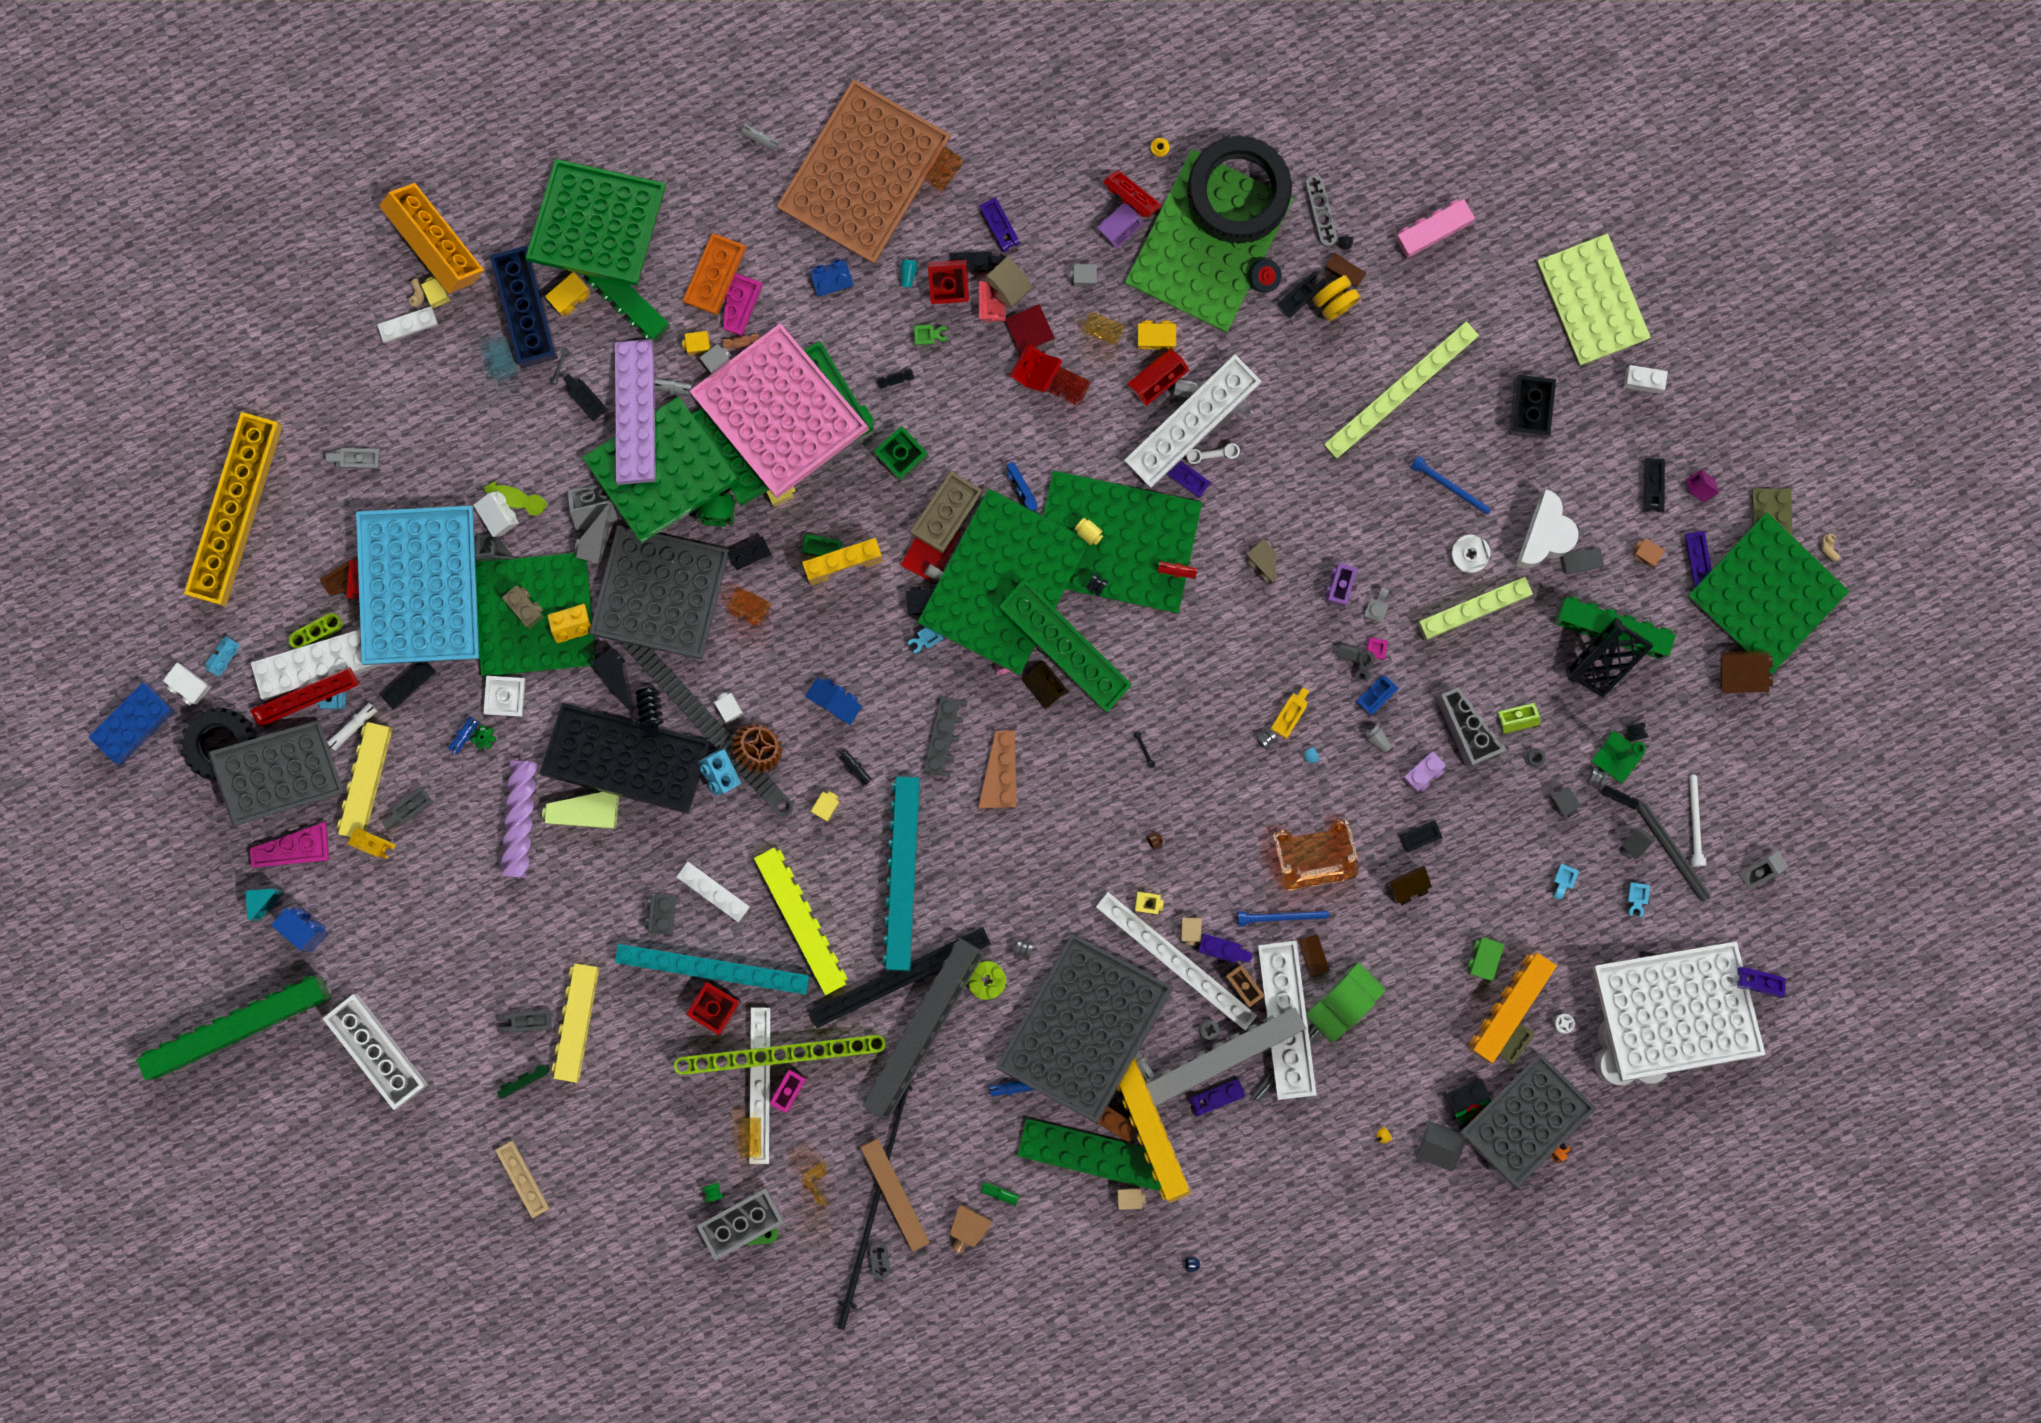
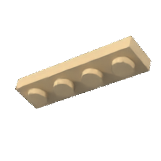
[495,1140,550,1218]

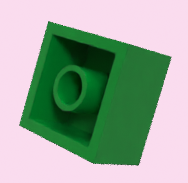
[874,426,928,483]

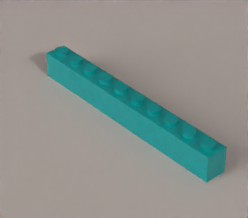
[883,777,920,972]
[615,944,810,995]

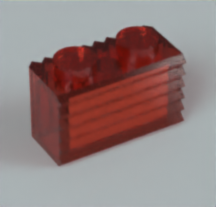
[1048,367,1091,405]

